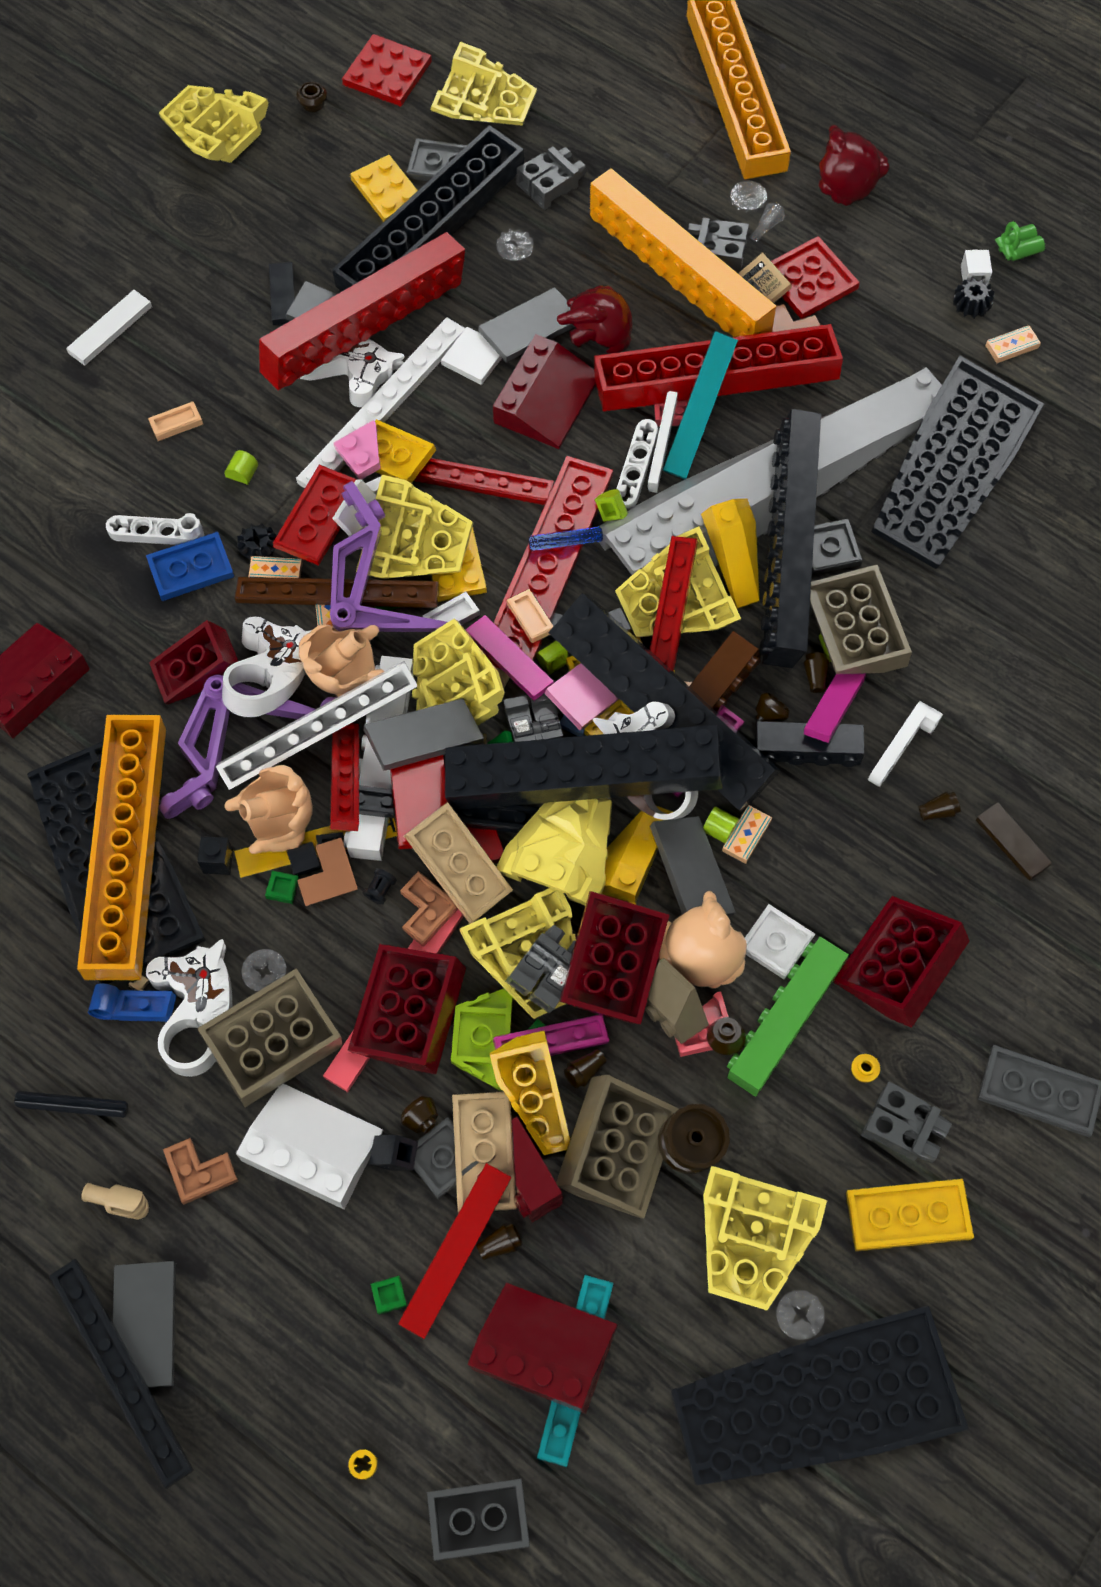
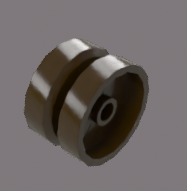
[658,1104,730,1174]

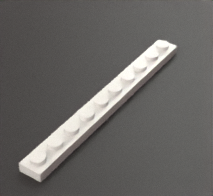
[296,317,465,488]

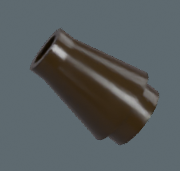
[803,653,829,693]
[918,791,961,821]
[564,1049,607,1088]
[476,1223,523,1260]

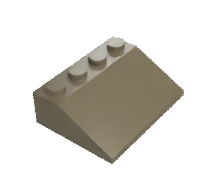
[810,565,912,674]
[197,968,343,1107]
[556,1075,679,1218]

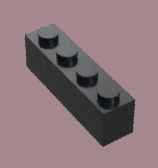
[755,721,865,767]

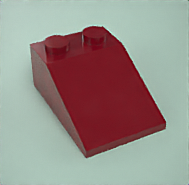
[149,620,239,705]
[512,1117,562,1223]

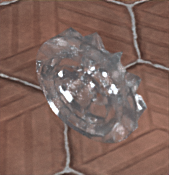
[730,181,767,213]
[497,228,534,261]
[242,949,287,992]
[776,1290,825,1340]

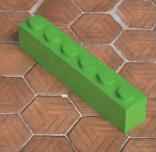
[727,937,849,1097]

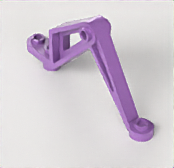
[330,481,448,632]
[159,675,337,819]

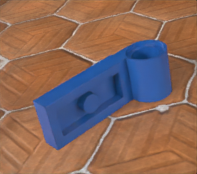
[88,983,176,1022]

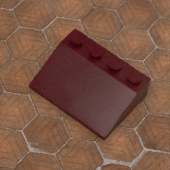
[493,334,596,449]
[0,623,90,739]
[560,891,669,1025]
[833,896,970,1028]
[348,944,466,1075]
[467,1283,618,1414]

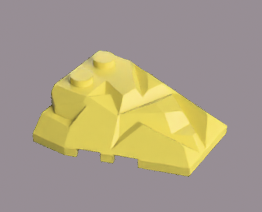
[431,42,537,126]
[159,85,269,163]
[356,475,473,579]
[615,527,741,638]
[412,619,505,726]
[497,798,612,906]
[460,888,576,1019]
[703,1166,827,1310]

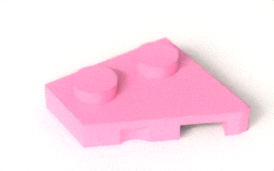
[333,420,381,480]

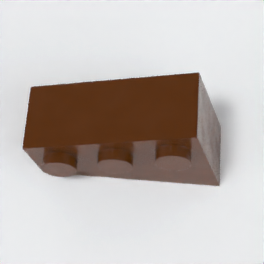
[689,631,761,713]

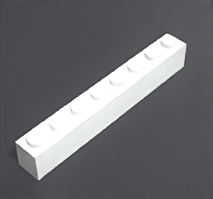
[344,656,414,861]
[216,661,418,790]

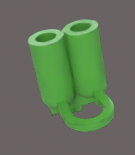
[995,221,1045,261]

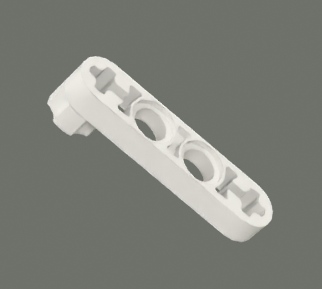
[617,419,658,510]
[106,513,204,545]
[868,701,943,787]

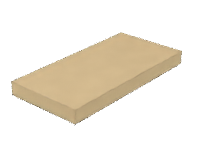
[404,803,513,924]
[452,1092,516,1213]

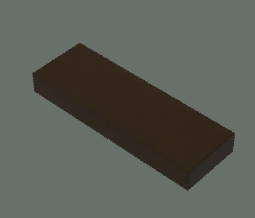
[976,802,1052,881]

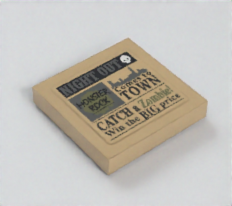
[738,253,792,303]

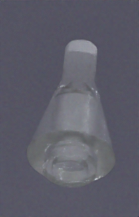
[750,203,785,242]

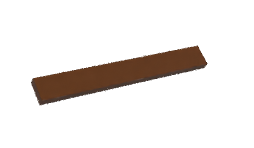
[235,577,440,608]

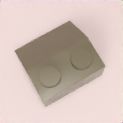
[645,958,709,1044]

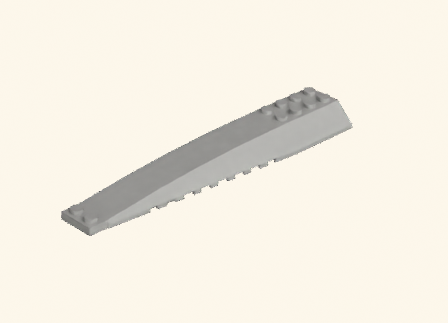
[591,368,942,575]

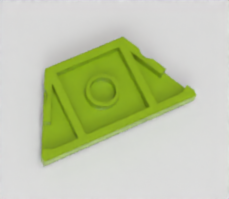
[451,988,513,1092]

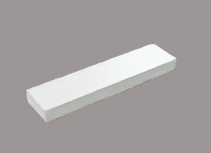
[66,290,152,366]
[648,391,678,493]

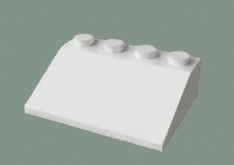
[236,1084,384,1209]

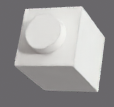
[961,250,992,284]

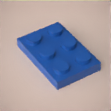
[146,532,234,601]

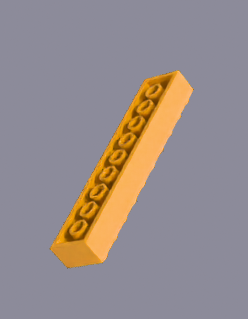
[687,0,791,179]
[590,168,776,337]
[77,715,166,980]

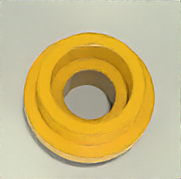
[851,1054,880,1083]

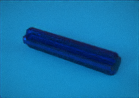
[528,527,603,551]

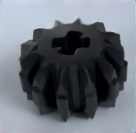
[953,277,994,319]

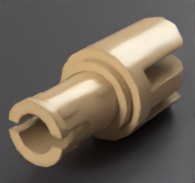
[82,1183,149,1220]

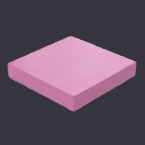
[544,663,618,730]

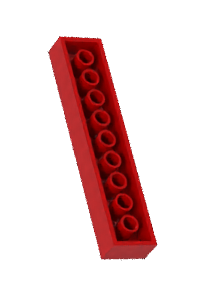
[259,232,465,390]
[594,324,843,412]

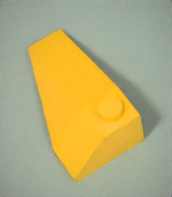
[701,499,759,609]
[602,805,673,903]
[489,1031,570,1155]

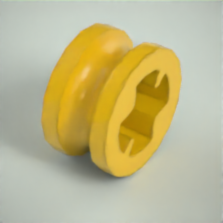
[349,1450,377,1479]

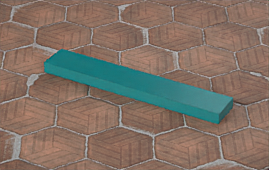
[662,331,738,480]
[537,1275,614,1467]

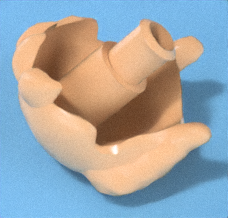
[299,624,385,697]
[224,765,313,854]
[657,891,747,988]

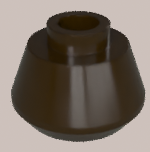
[296,82,327,112]
[755,693,789,722]
[707,1017,746,1055]
[401,1096,438,1134]

